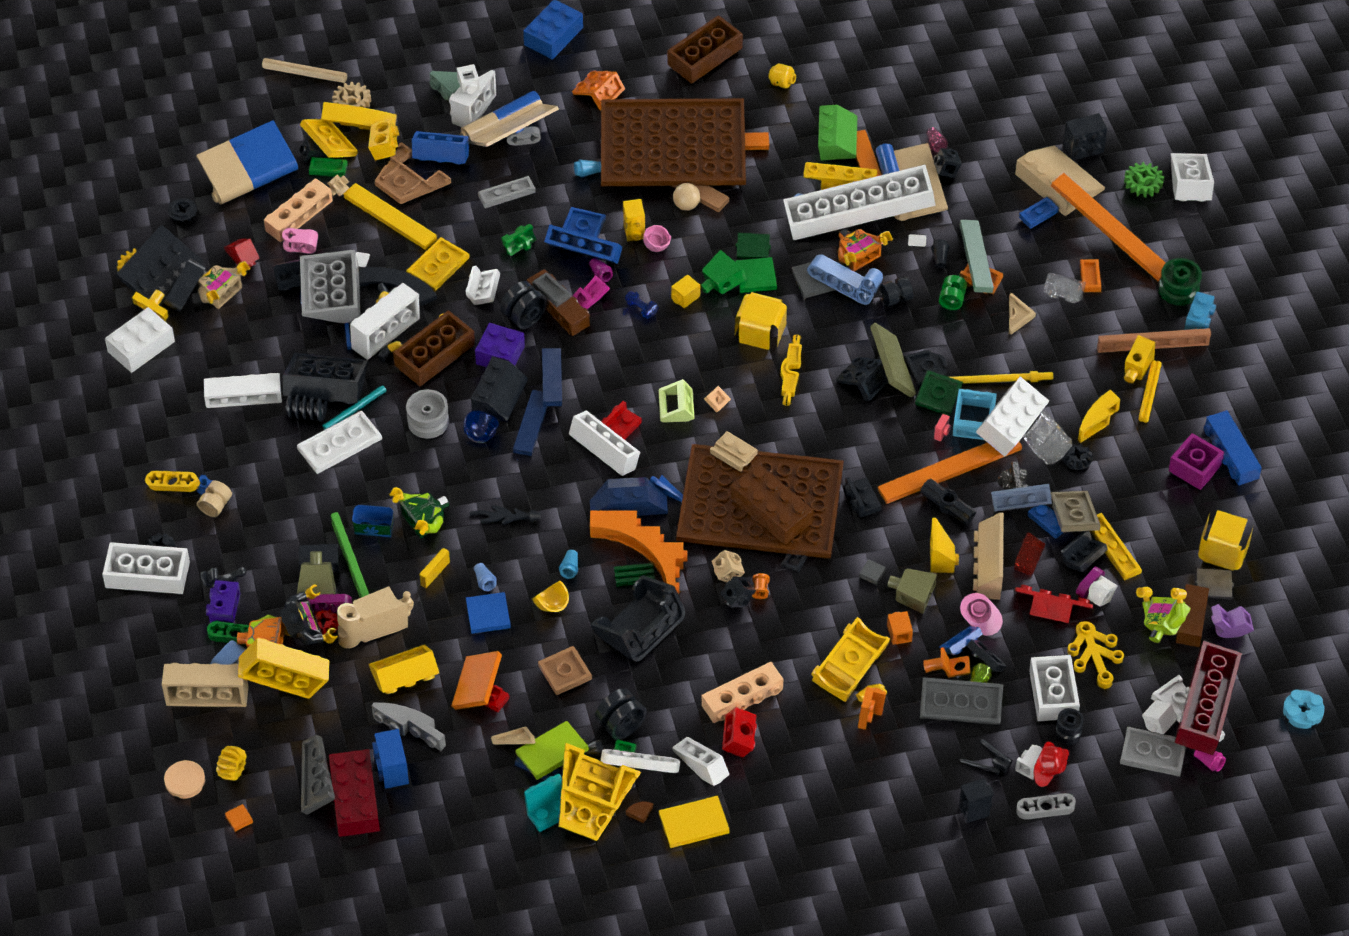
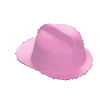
[960,593,1003,636]

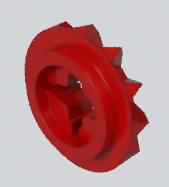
[314,608,339,635]

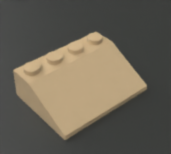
[1015,146,1105,216]

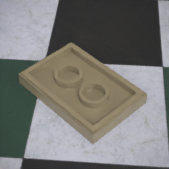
[1050,491,1100,532]

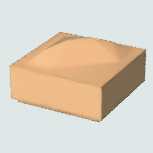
[704,386,731,413]

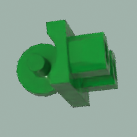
[501,224,537,256]

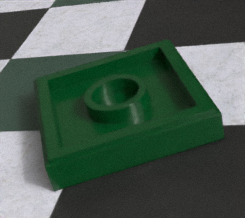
[915,370,963,416]

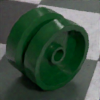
[1159,258,1202,306]

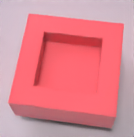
[934,414,951,441]

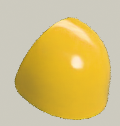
[532,581,569,612]

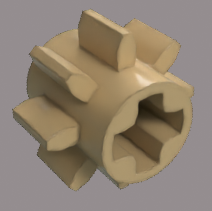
[327,174,349,197]

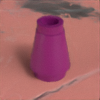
[589,258,613,282]

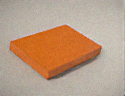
[452,651,502,710]

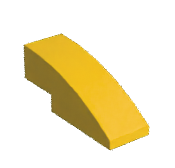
[1078,390,1120,443]

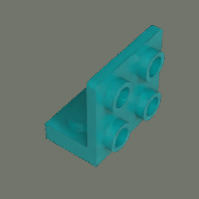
[524,774,562,832]

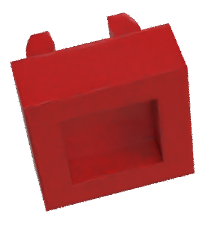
[486,685,510,712]

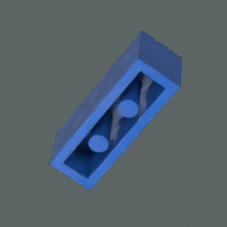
[412,131,469,164]

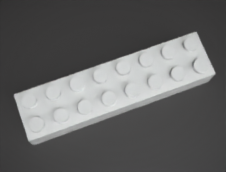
[783,165,936,240]

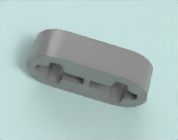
[506,126,541,145]

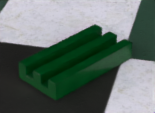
[614,563,655,587]

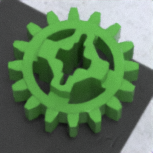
[1124,162,1164,197]

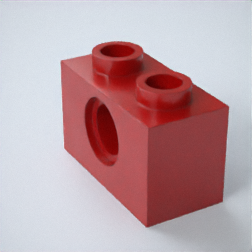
[722,707,757,758]

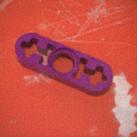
[307,594,352,612]

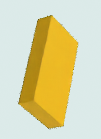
[420,548,450,588]

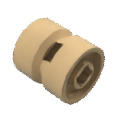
[197,481,232,517]

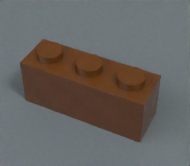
[1175,584,1209,647]

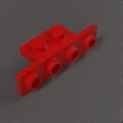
[1015,585,1093,624]

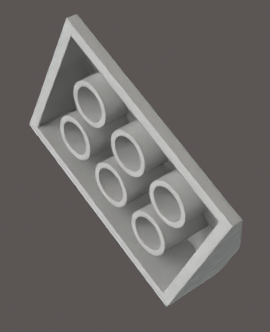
[300,250,361,323]

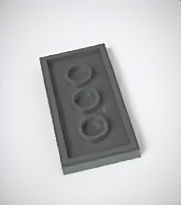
[920,677,1003,725]

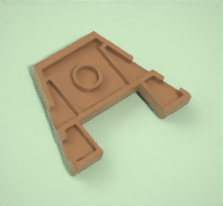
[375,142,451,204]

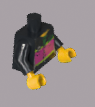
[280,585,338,645]

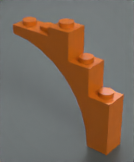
[590,511,687,594]

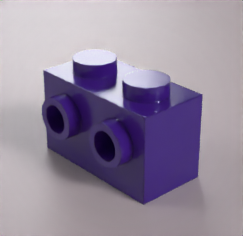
[206,580,241,623]

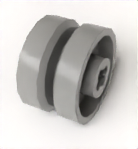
[406,389,449,439]

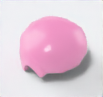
[643,225,671,252]

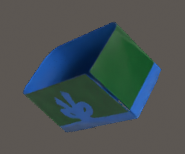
[352,505,394,537]

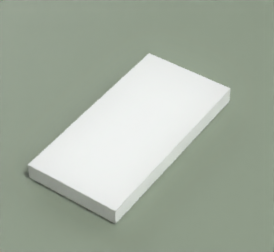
[297,410,382,474]

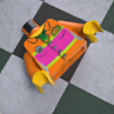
[837,229,893,271]

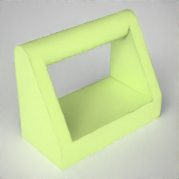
[658,379,694,422]

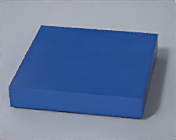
[562,207,606,238]
[466,592,511,634]

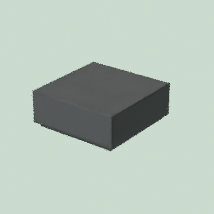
[859,559,886,585]

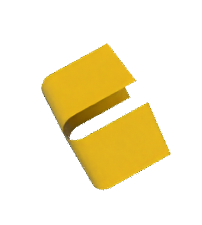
[735,292,787,350]
[1198,510,1253,571]

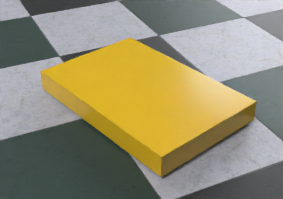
[300,119,358,158]
[406,237,470,292]
[659,796,729,848]

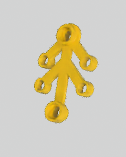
[1067,621,1124,689]

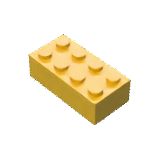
[238,638,329,699]

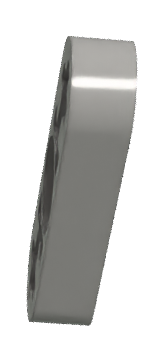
[1016,793,1076,819]

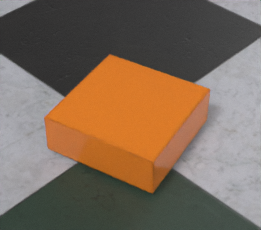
[225,804,253,832]

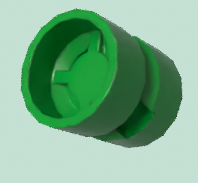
[939,275,967,310]

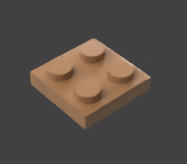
[538,646,592,695]

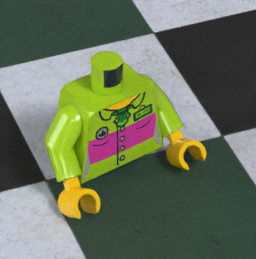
[1136,587,1191,643]

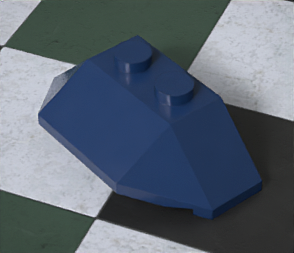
[590,477,668,516]

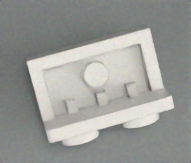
[466,266,500,305]

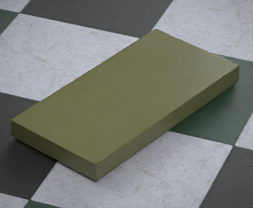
[870,323,916,397]

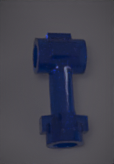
[625,291,659,319]

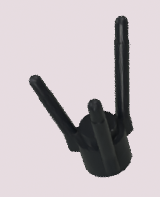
[960,739,1013,775]

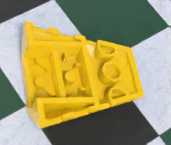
[559,743,641,841]

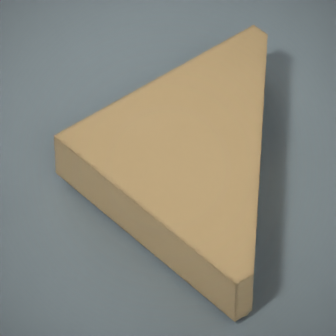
[1009,293,1036,335]
[491,727,536,744]

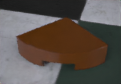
[626,802,653,823]

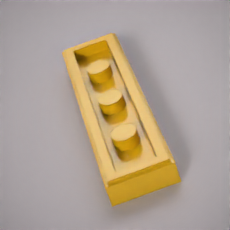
[1090,513,1142,581]

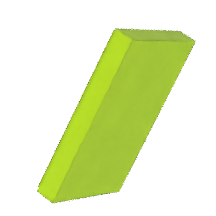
[516,721,589,780]

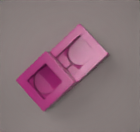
[573,275,610,309]

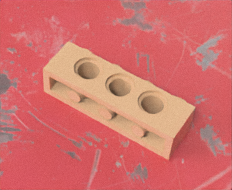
[264,179,333,242]
[702,662,783,723]

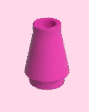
[1194,750,1226,771]

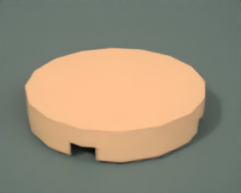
[164,760,206,799]

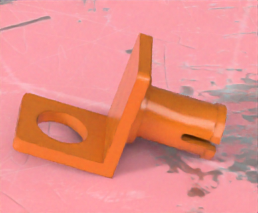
[924,647,970,678]

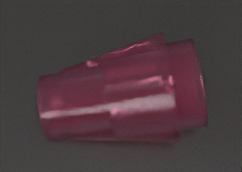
[926,127,947,152]

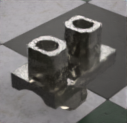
[997,462,1029,490]

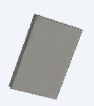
[1120,727,1186,777]

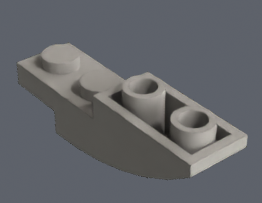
[372,703,446,751]

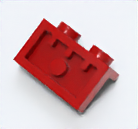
[601,401,642,440]

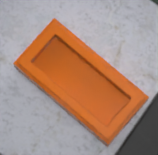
[1080,259,1101,292]

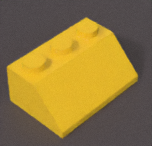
[369,645,439,694]

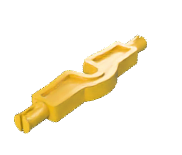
[781,335,802,406]

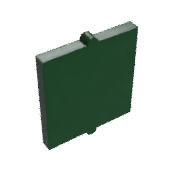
[736,233,771,259]

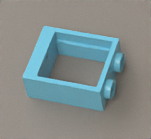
[952,389,997,440]

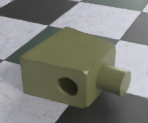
[297,551,336,594]
[887,569,937,614]

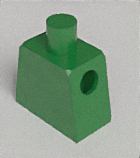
[700,250,747,294]

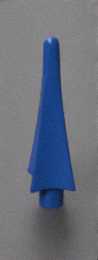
[650,475,683,502]

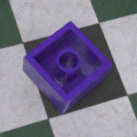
[475,323,525,367]

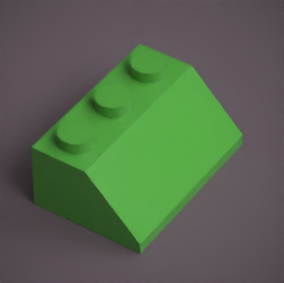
[818,105,858,160]

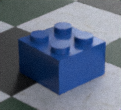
[372,729,409,789]

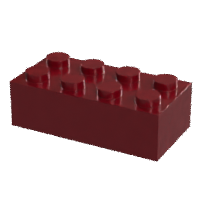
[329,749,380,837]

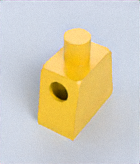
[1124,335,1155,383]

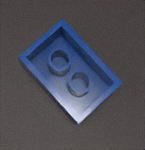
[523,0,583,60]

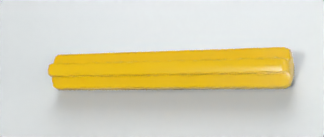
[1139,360,1161,423]

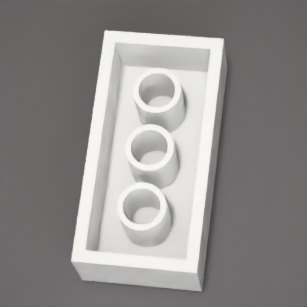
[350,283,420,360]
[976,377,1049,457]
[103,543,190,594]

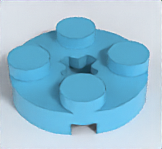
[1283,690,1324,729]

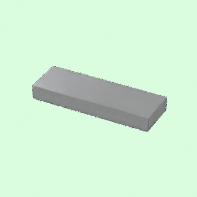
[478,176,535,208]

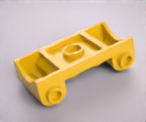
[811,617,890,702]

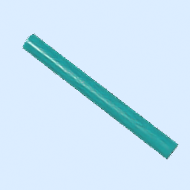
[323,385,386,430]

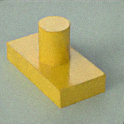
[132,290,169,321]

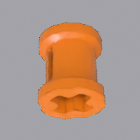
[752,573,770,599]

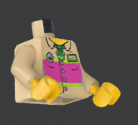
[198,261,251,309]

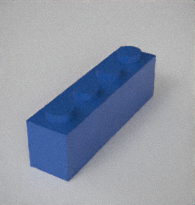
[544,224,623,264]
[1204,410,1262,486]

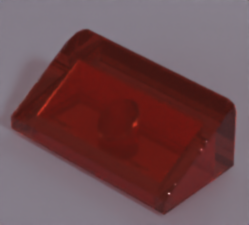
[1014,532,1045,575]

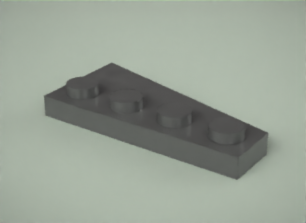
[301,735,335,815]

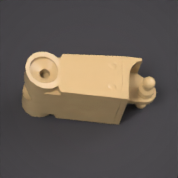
[337,587,414,648]

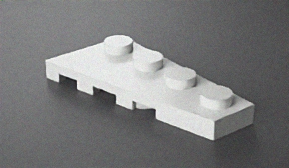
[1151,675,1225,742]

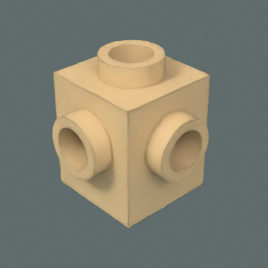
[712,550,745,582]

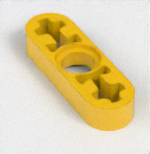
[145,471,200,492]

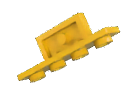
[804,162,877,190]

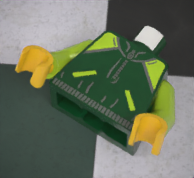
[389,487,449,539]

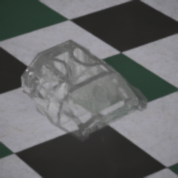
[1023,411,1072,465]

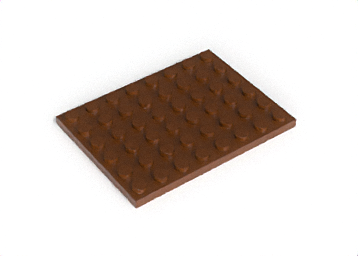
[601,98,746,186]
[676,444,844,558]

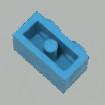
[1184,292,1216,330]

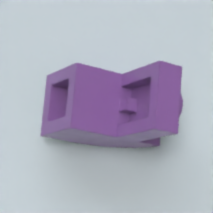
[1211,604,1254,638]

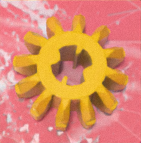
[216,746,247,781]

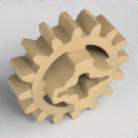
[332,82,371,108]

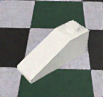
[672,737,729,786]

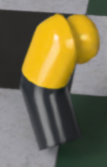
[376,283,390,303]
[377,341,402,362]

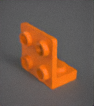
[572,70,625,110]

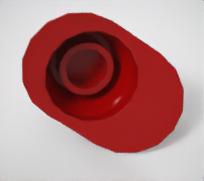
[1033,742,1069,787]

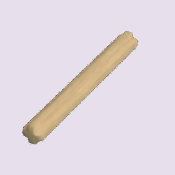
[262,58,347,83]

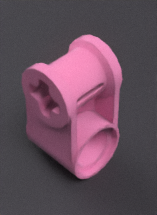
[282,228,318,254]

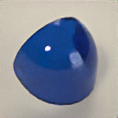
[463,411,499,443]

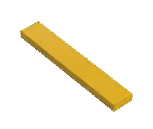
[343,183,437,250]

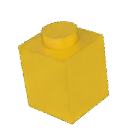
[671,275,700,308]

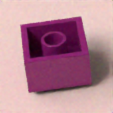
[1169,433,1224,490]

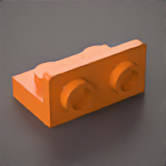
[858,687,886,729]

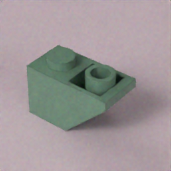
[429,71,460,101]

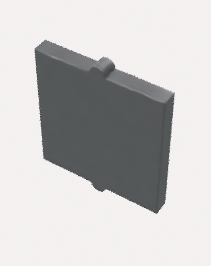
[1195,568,1234,599]

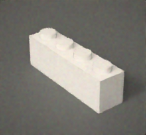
[204,373,282,408]
[569,410,640,476]

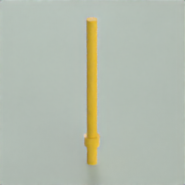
[950,371,1053,384]

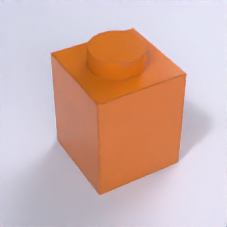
[887,611,913,645]

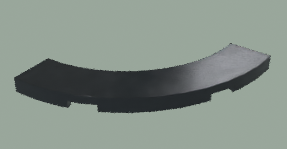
[359,267,437,306]

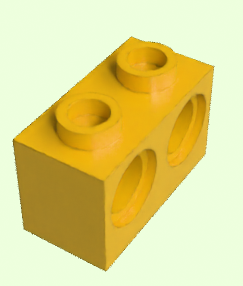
[368,119,399,160]
[623,199,645,241]

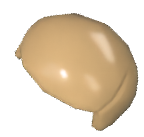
[673,183,700,211]

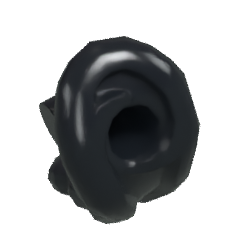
[200,567,246,588]

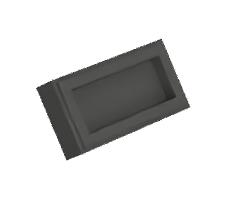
[532,272,571,307]

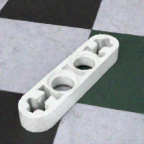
[601,749,680,773]

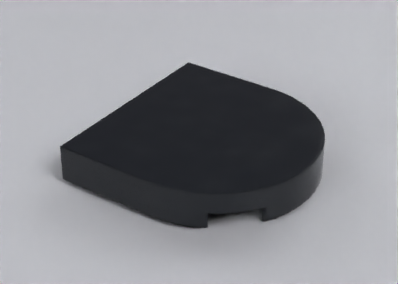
[904,350,947,388]

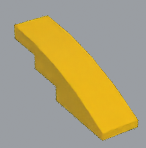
[321,102,397,130]

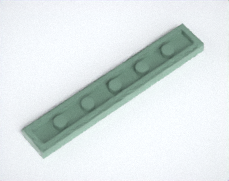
[959,220,994,293]

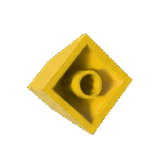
[930,518,959,573]

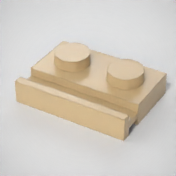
[710,431,758,472]

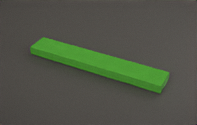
[331,512,369,598]

